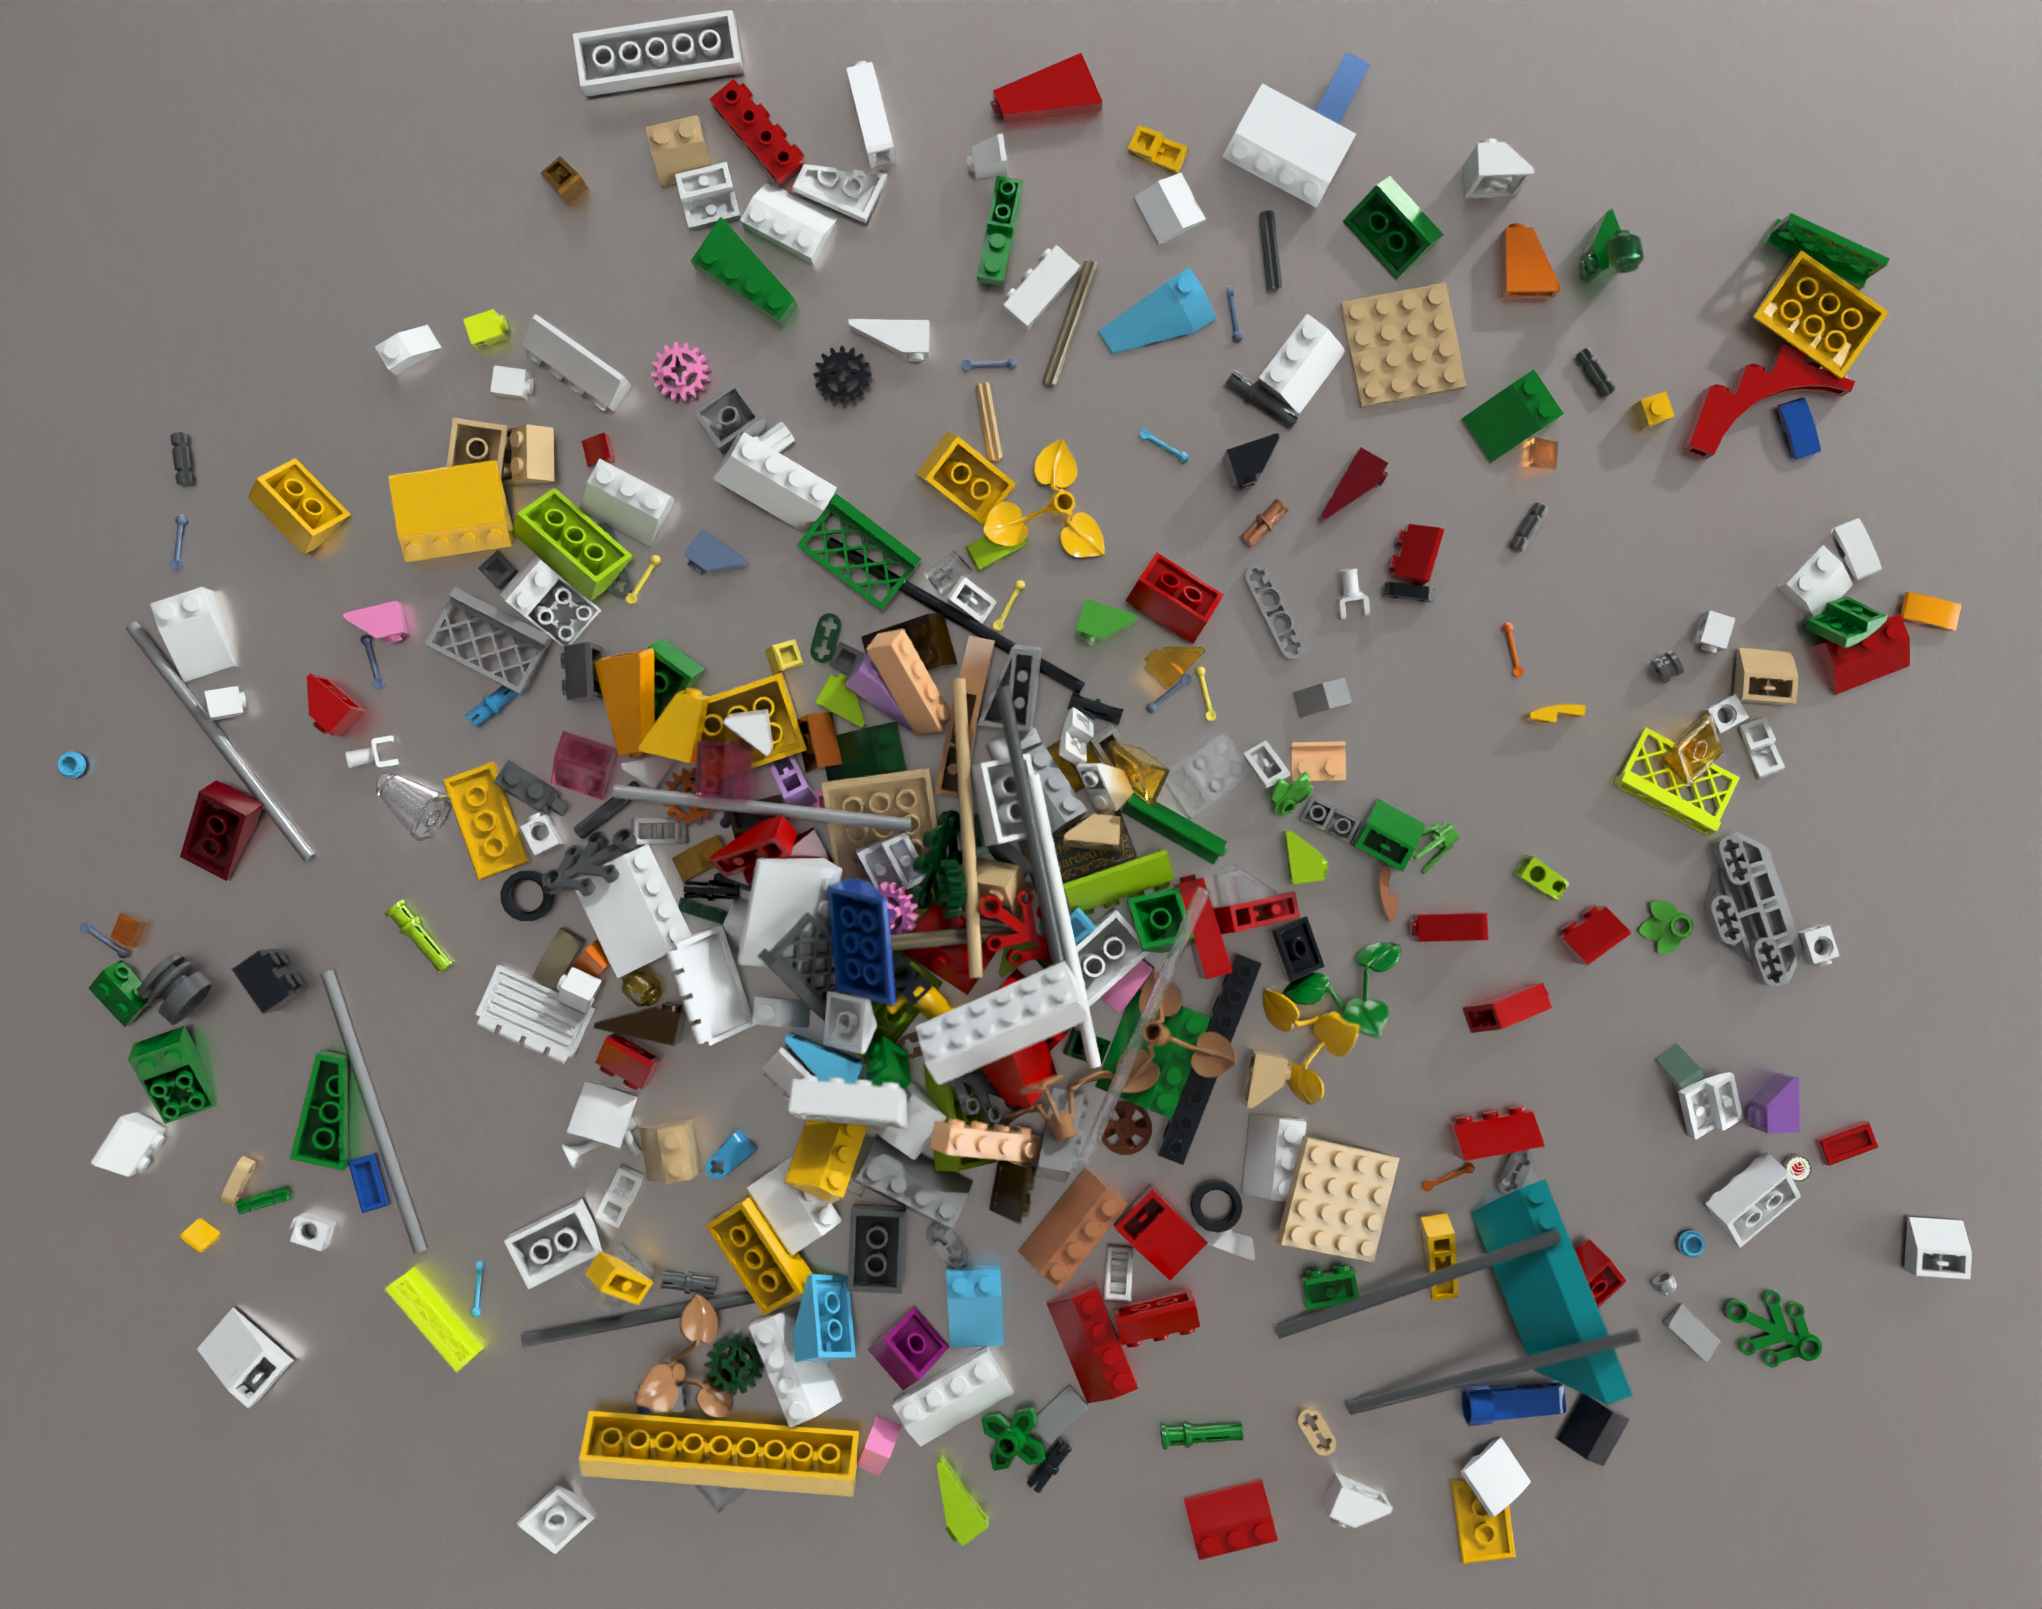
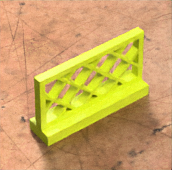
[1613,727,1740,836]
[385,1266,484,1372]

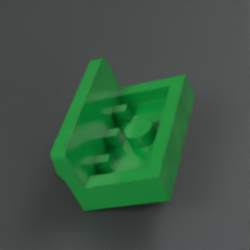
[88,960,149,1027]
[1300,1265,1359,1310]

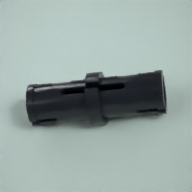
[1067,693,1123,725]
[683,880,740,901]
[1027,1439,1072,1493]

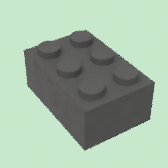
[847,1205,906,1294]

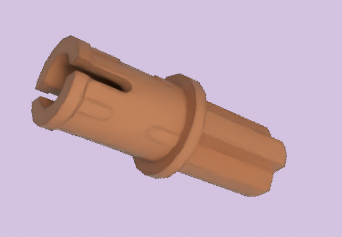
[1242,499,1288,546]

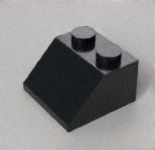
[1222,433,1280,490]

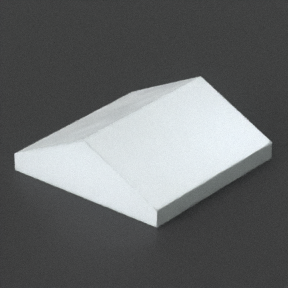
[1134,173,1206,245]
[823,991,877,1054]
[517,1485,595,1554]

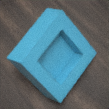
[1069,907,1096,944]

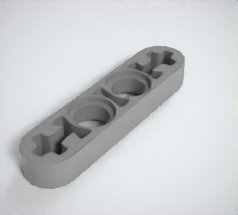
[1244,564,1305,660]

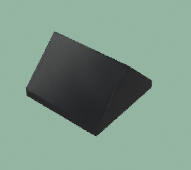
[1268,916,1325,982]
[1556,1393,1630,1466]

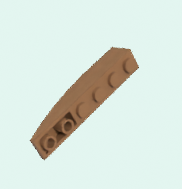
[935,636,995,798]

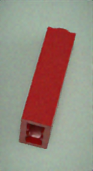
[990,53,1103,123]
[1174,874,1233,979]

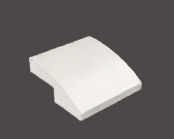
[675,162,741,232]
[856,831,927,890]
[1678,1072,1743,1140]
[566,1082,638,1149]
[1460,1437,1531,1517]

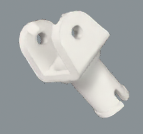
[1336,568,1370,620]
[345,736,400,769]

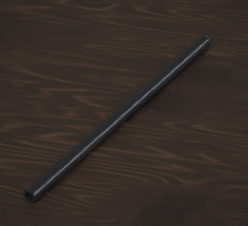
[827,537,1085,694]

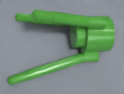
[1413,822,1459,874]

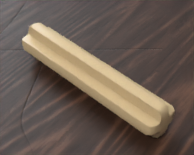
[976,383,1002,462]

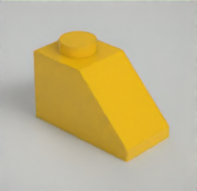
[585,1251,653,1305]

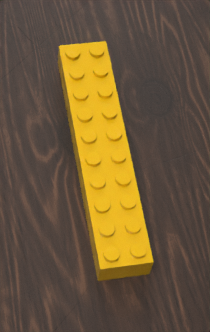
[579,1411,859,1497]

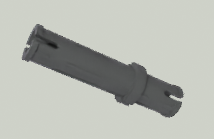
[1225,370,1301,429]

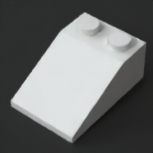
[150,587,236,683]

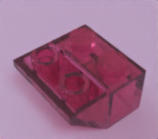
[551,731,618,800]
[695,740,754,798]

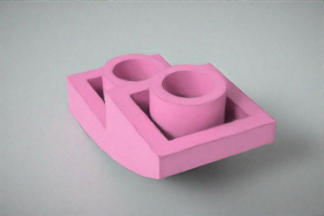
[1100,958,1155,1014]

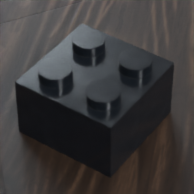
[232,949,305,1014]

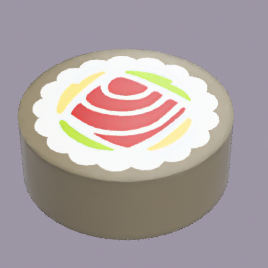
[1782,1154,1812,1182]

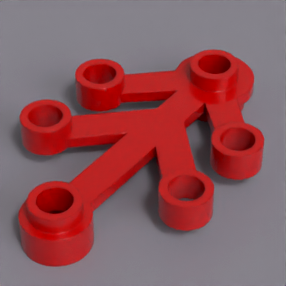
[978,889,1064,966]

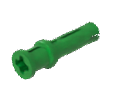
[1160,1423,1243,1450]

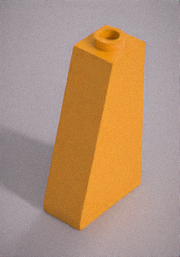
[594,648,655,758]

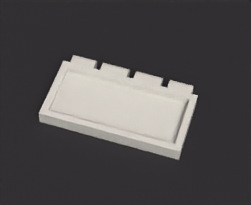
[665,925,755,1046]
[476,965,597,1065]

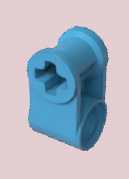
[705,1130,756,1180]

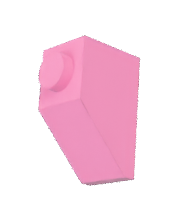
[343,601,409,644]

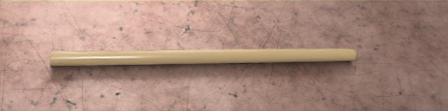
[952,678,983,978]

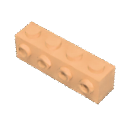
[866,629,951,736]
[930,1119,1042,1163]

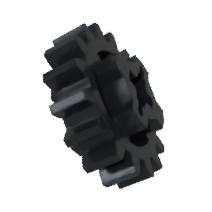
[813,346,872,406]

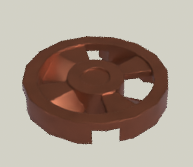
[1099,1101,1152,1155]

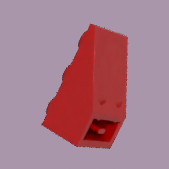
[1113,1185,1208,1281]

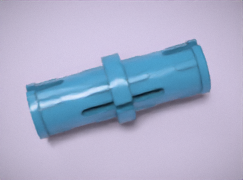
[465,686,518,728]

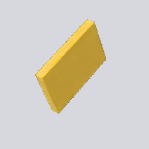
[1450,1479,1516,1564]

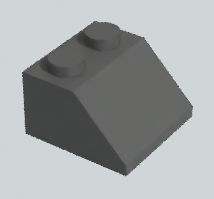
[561,642,604,702]

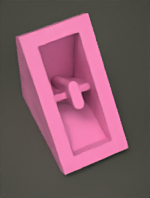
[857,1416,901,1476]

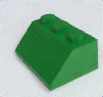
[1344,176,1444,278]

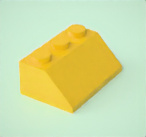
[247,458,351,555]
[783,1120,868,1204]

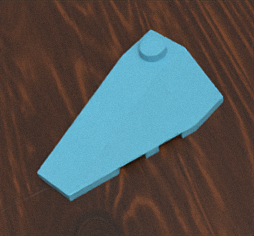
[1098,267,1216,354]

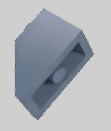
[684,529,749,574]

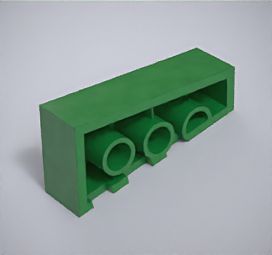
[691,217,797,328]
[290,1050,349,1171]

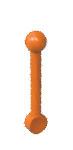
[1502,622,1524,677]
[1422,1163,1475,1192]

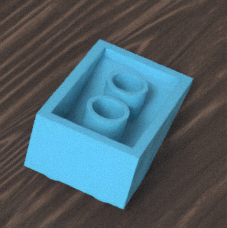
[784,1032,865,1084]
[946,1264,1004,1348]
[793,1274,856,1362]

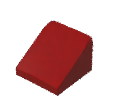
[581,432,614,467]

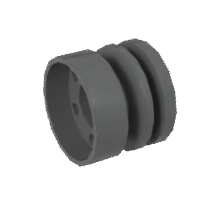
[137,952,214,1025]

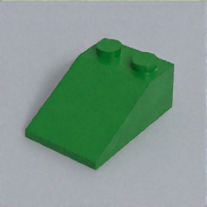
[1461,370,1564,463]
[647,638,705,722]

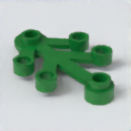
[1725,1289,1822,1368]

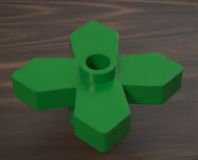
[981,1407,1046,1471]

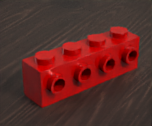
[709,79,805,187]

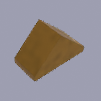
[540,156,588,204]

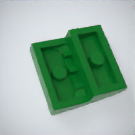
[1805,596,1888,648]

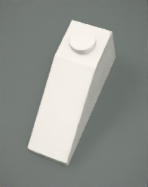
[849,319,930,362]

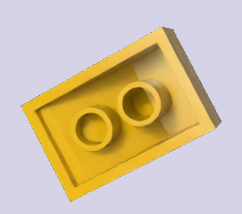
[916,431,1016,526]

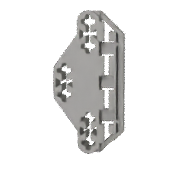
[1704,832,1803,987]

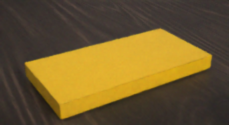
[443,762,530,881]

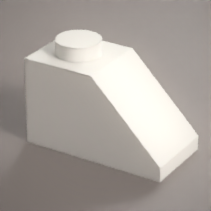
[967,134,1007,180]
[375,325,442,376]
[752,995,810,1028]

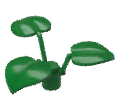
[1283,942,1401,1038]

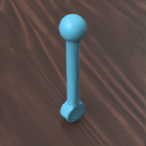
[1140,428,1189,463]
[470,1261,484,1318]

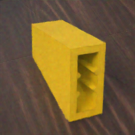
[638,688,709,763]

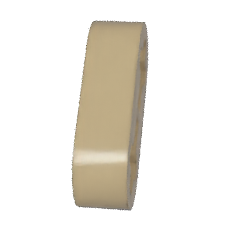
[220,1156,257,1208]
[1297,1406,1336,1456]

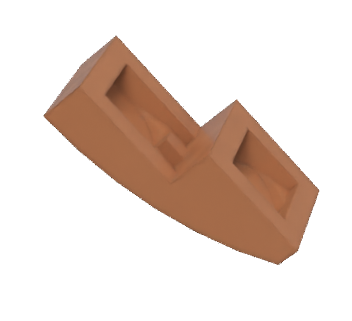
[1376,865,1398,921]

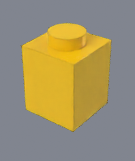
[1633,391,1674,431]

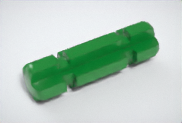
[236,1187,291,1215]

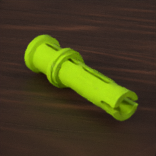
[384,899,453,974]

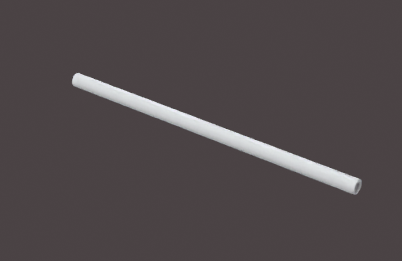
[1027,774,1101,1068]

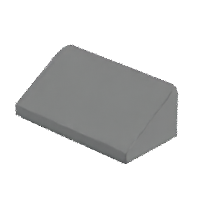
[1662,1303,1721,1363]
[1034,1385,1088,1445]

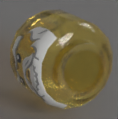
[621,967,662,1007]

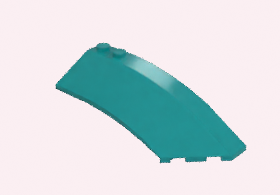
[1471,1179,1633,1405]

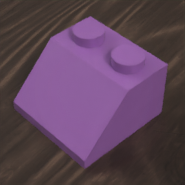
[1747,1073,1800,1133]

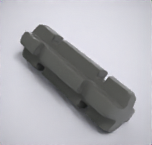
[1576,347,1616,397]
[170,432,193,485]
[1510,502,1548,552]

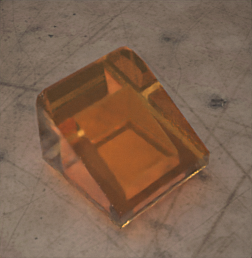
[1529,437,1558,469]
[110,913,146,948]

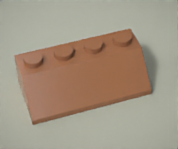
[1018,1167,1128,1290]

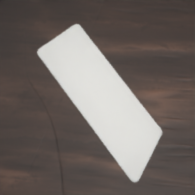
[1194,1223,1255,1261]

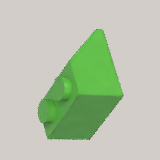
[1075,599,1137,645]

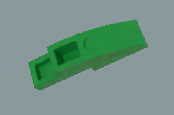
[977,176,1023,286]

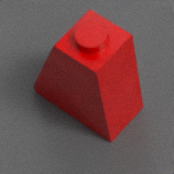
[1409,912,1489,942]
[1463,983,1552,1033]

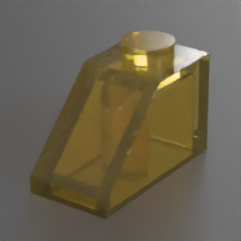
[1144,647,1206,690]

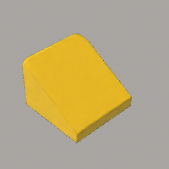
[179,1218,220,1253]

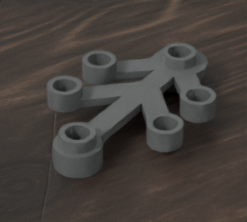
[542,828,637,896]
[943,1070,1022,1124]

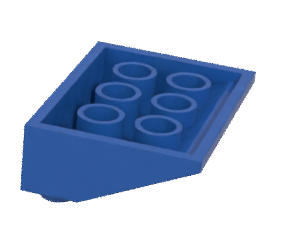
[827,878,895,1006]

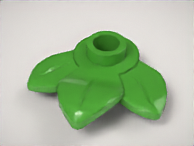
[1271,772,1313,815]
[1639,901,1693,954]

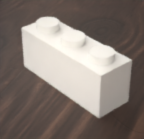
[1003,245,1081,332]

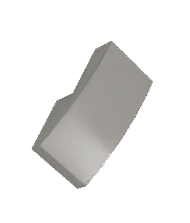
[1300,796,1362,845]

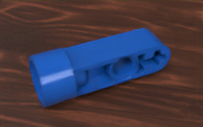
[1461,1382,1566,1426]

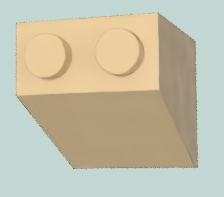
[639,1118,701,1184]

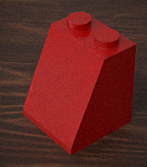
[980,1039,1057,1108]

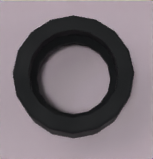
[500,871,554,921]
[1190,1179,1243,1233]

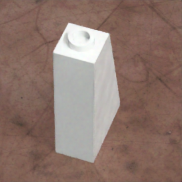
[846,61,896,169]

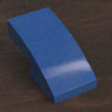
[1778,397,1821,460]

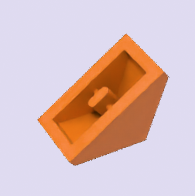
[571,939,610,978]

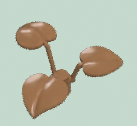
[1113,971,1236,1093]
[1001,1070,1115,1142]
[633,1294,733,1418]

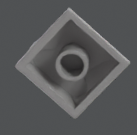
[693,383,766,454]

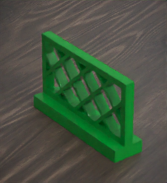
[1764,213,1890,290]
[797,493,921,611]
[1121,789,1227,865]

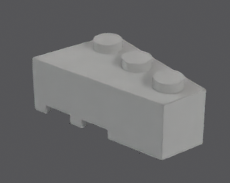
[977,644,1042,731]
[1035,1087,1088,1183]

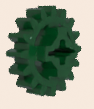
[933,859,967,919]
[704,1335,765,1396]

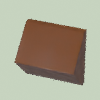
[798,712,842,773]

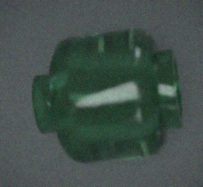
[1605,230,1644,273]

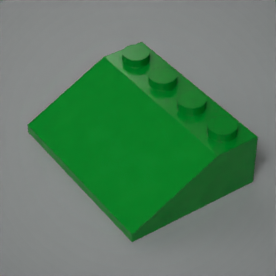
[1095,989,1211,1119]

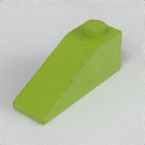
[936,1455,989,1547]

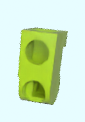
[1512,855,1570,902]

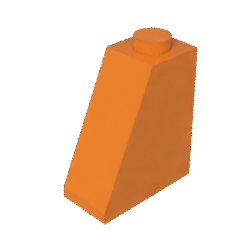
[1501,223,1560,297]

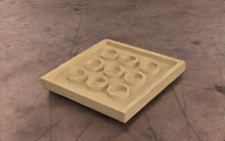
[1340,282,1466,408]
[822,768,939,882]
[1276,1136,1400,1263]

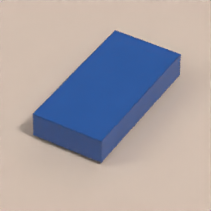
[348,1153,390,1213]

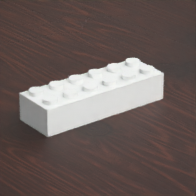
[573,10,744,97]
[915,961,1089,1085]

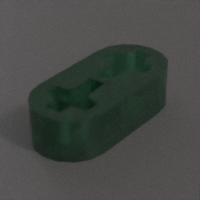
[810,613,842,664]
[678,897,729,924]

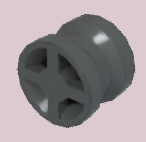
[1651,650,1684,684]

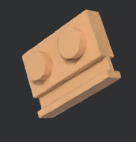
[1291,742,1346,781]

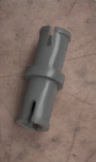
[661,1271,717,1295]

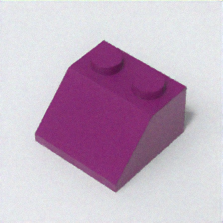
[868,1307,949,1390]

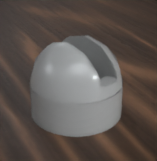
[1652,1272,1677,1295]

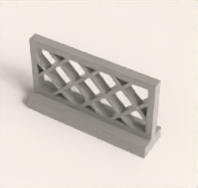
[424,586,553,695]

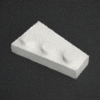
[793,164,888,223]

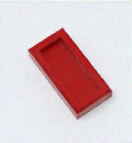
[1816,1121,1879,1166]

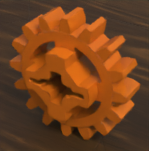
[663,767,720,826]

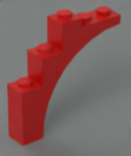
[1682,343,1855,459]

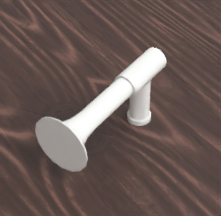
[562,1117,642,1169]

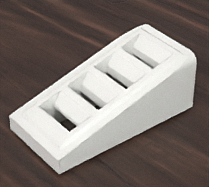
[631,817,687,846]
[1104,1245,1134,1303]

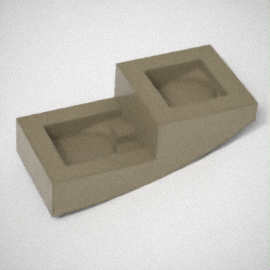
[532,927,584,990]

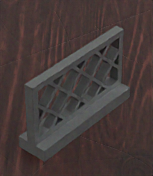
[758,912,852,1022]

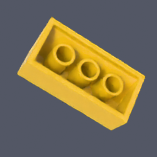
[705,1196,812,1316]

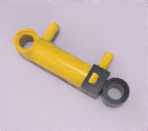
[886,954,955,1020]

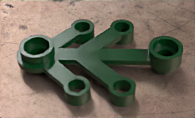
[909,810,963,909]

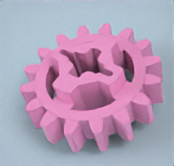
[651,342,710,402]
[875,882,919,935]

